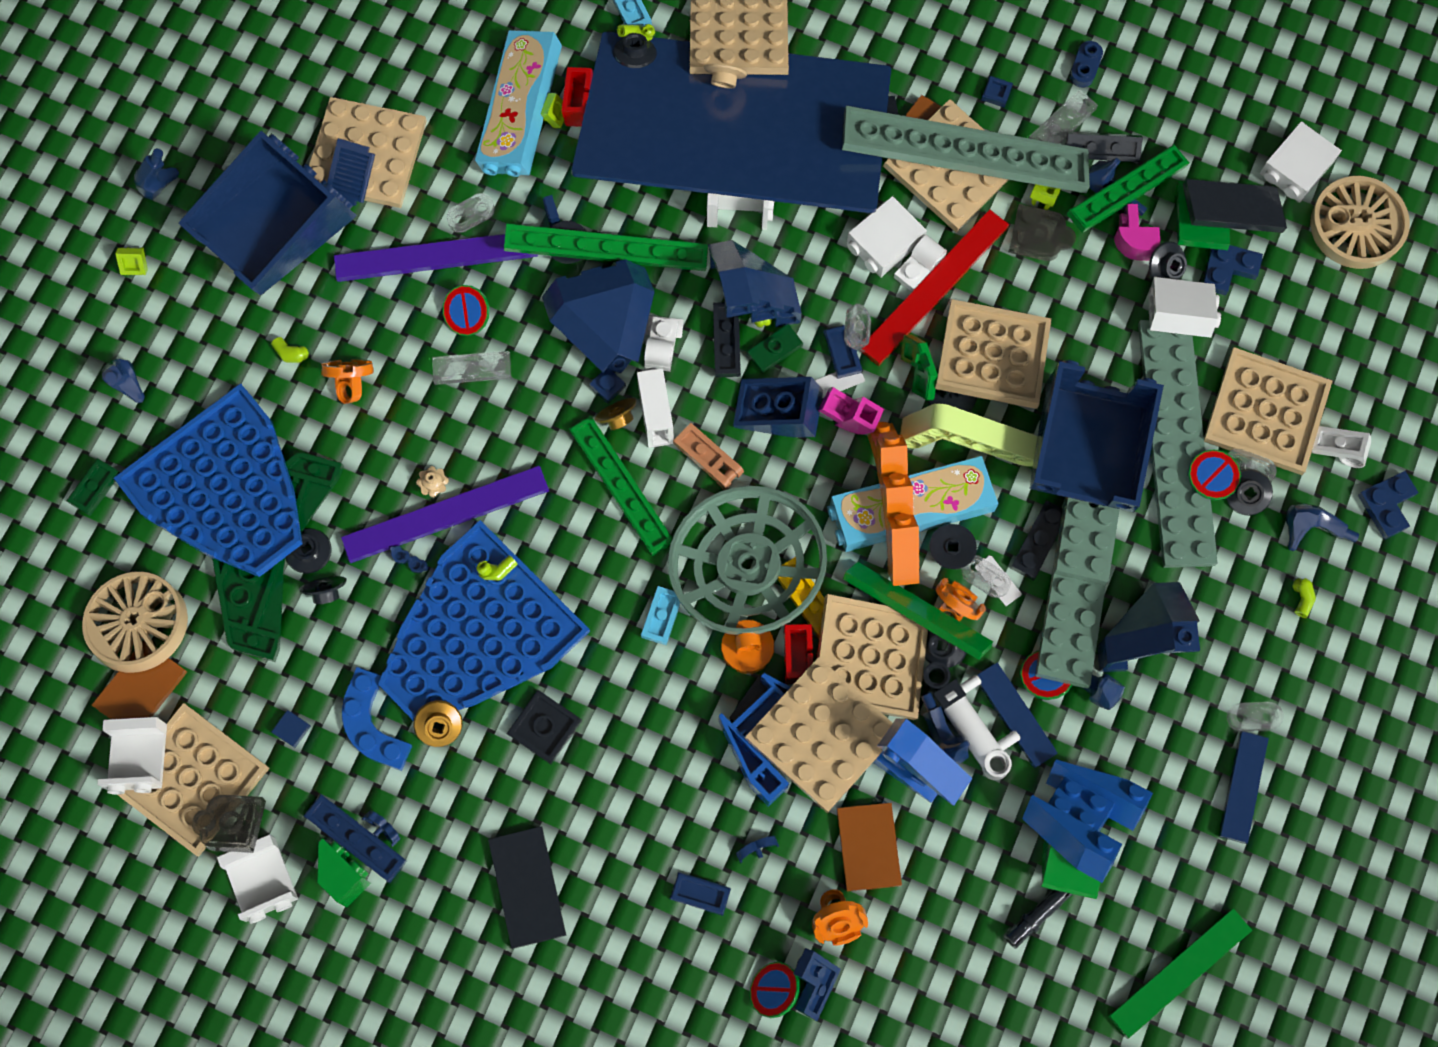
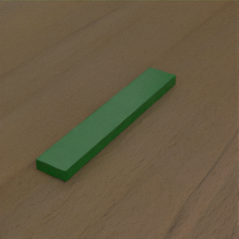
[1067,145,1190,233]
[569,416,673,557]
[843,562,994,659]
[1108,908,1253,1039]

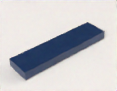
[977,662,1058,768]
[1218,731,1269,844]
[304,794,407,883]

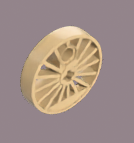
[1310,176,1410,269]
[82,572,188,673]

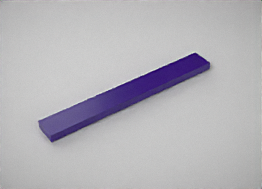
[334,234,538,282]
[341,466,549,563]

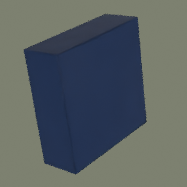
[982,76,1013,108]
[543,195,560,228]
[272,710,311,748]

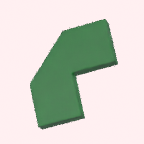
[901,335,938,400]

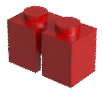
[561,67,593,127]
[783,624,813,685]

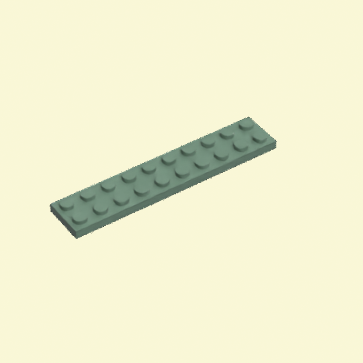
[842,106,1090,193]
[1138,320,1218,568]

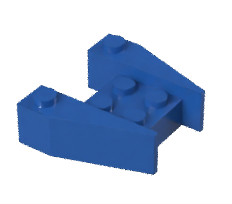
[718,673,791,807]
[873,718,972,806]
[1022,760,1153,883]

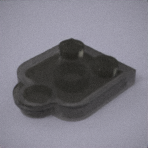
[1008,204,1076,261]
[192,795,266,853]

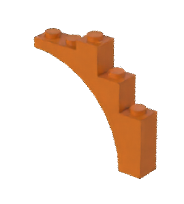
[867,422,919,586]

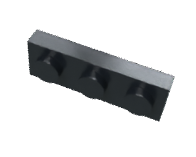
[1066,132,1143,162]
[713,302,741,377]
[1010,500,1063,581]

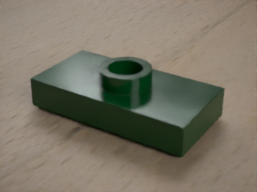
[747,324,803,374]
[66,458,120,516]

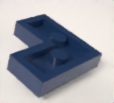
[1203,245,1263,296]
[1358,471,1419,540]
[793,948,841,1021]

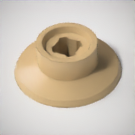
[704,64,748,89]

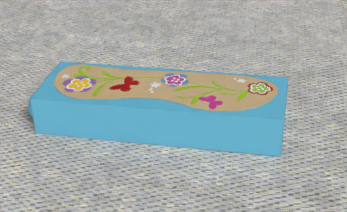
[475,30,562,177]
[827,456,998,552]

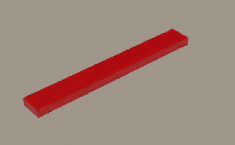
[860,209,1009,366]

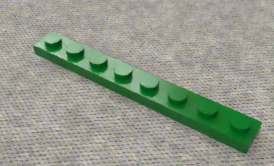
[504,224,708,271]

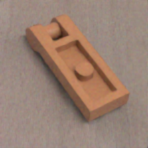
[673,423,744,490]

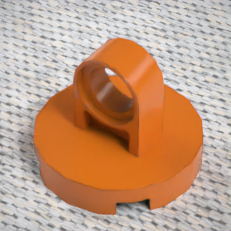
[321,359,374,404]
[936,578,986,621]
[721,620,774,674]
[812,889,868,946]

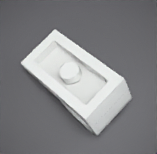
[894,235,947,292]
[645,317,679,371]
[1312,426,1371,468]

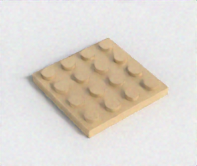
[690,0,789,75]
[309,97,427,208]
[883,100,1008,232]
[935,299,1051,409]
[1204,348,1332,475]
[817,594,928,720]
[745,657,892,813]
[118,703,269,857]

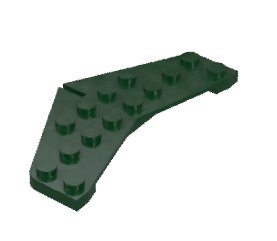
[212,453,344,662]

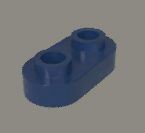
[1070,41,1103,88]

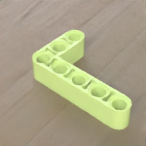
[900,404,1037,466]

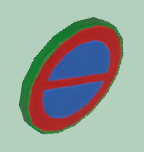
[443,285,490,336]
[1188,450,1241,500]
[1020,650,1072,700]
[750,962,799,1019]

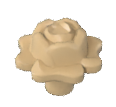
[416,466,449,497]

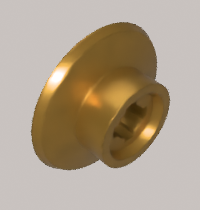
[594,398,636,430]
[413,700,463,747]

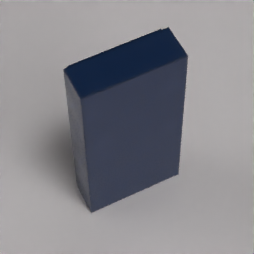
[824,324,862,379]
[670,872,731,916]

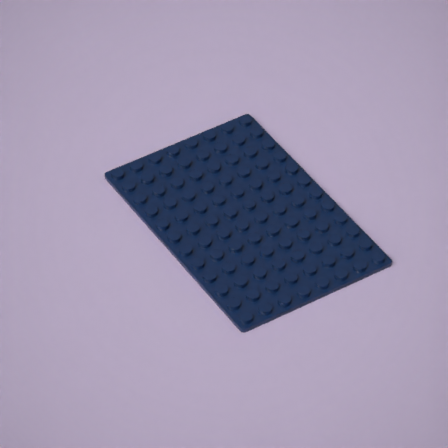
[572,32,891,213]

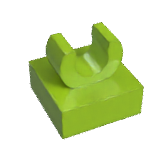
[541,93,564,128]
[1030,184,1061,211]
[116,247,148,275]

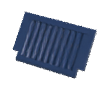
[327,138,375,206]

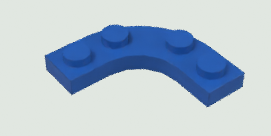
[342,667,412,771]

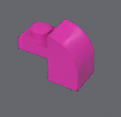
[1114,204,1160,261]
[818,387,884,434]

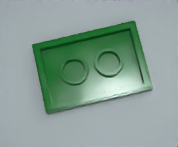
[1177,181,1230,250]

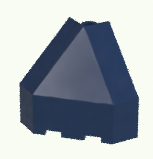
[708,240,802,328]
[542,259,654,373]
[1097,582,1200,672]

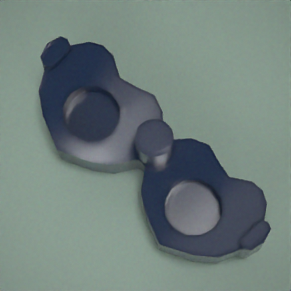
[390,546,428,573]
[361,811,400,847]
[736,836,779,864]

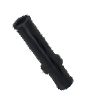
[1004,890,1074,949]

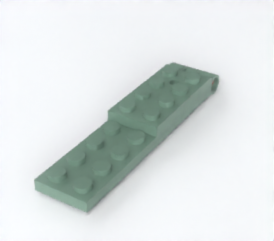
[1035,497,1120,689]

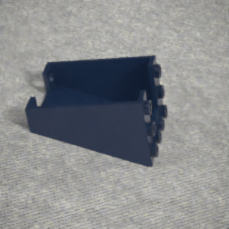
[179,131,357,295]
[1029,360,1164,513]

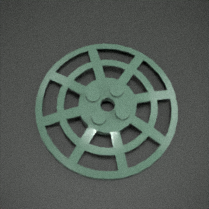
[668,486,827,635]

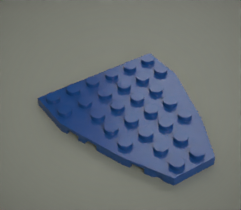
[114,383,302,577]
[378,520,590,721]

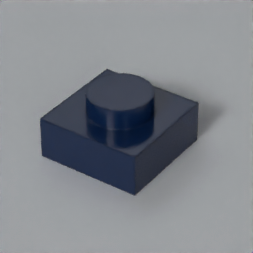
[589,368,626,404]

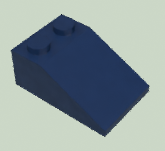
[733,377,823,437]

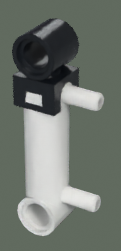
[922,662,1020,780]

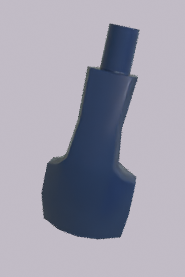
[134,148,179,200]
[1089,157,1147,216]
[102,359,145,403]
[1285,504,1359,551]
[1082,674,1125,710]
[921,692,970,765]

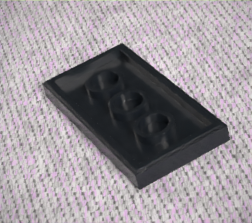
[1182,179,1287,233]
[488,826,567,950]

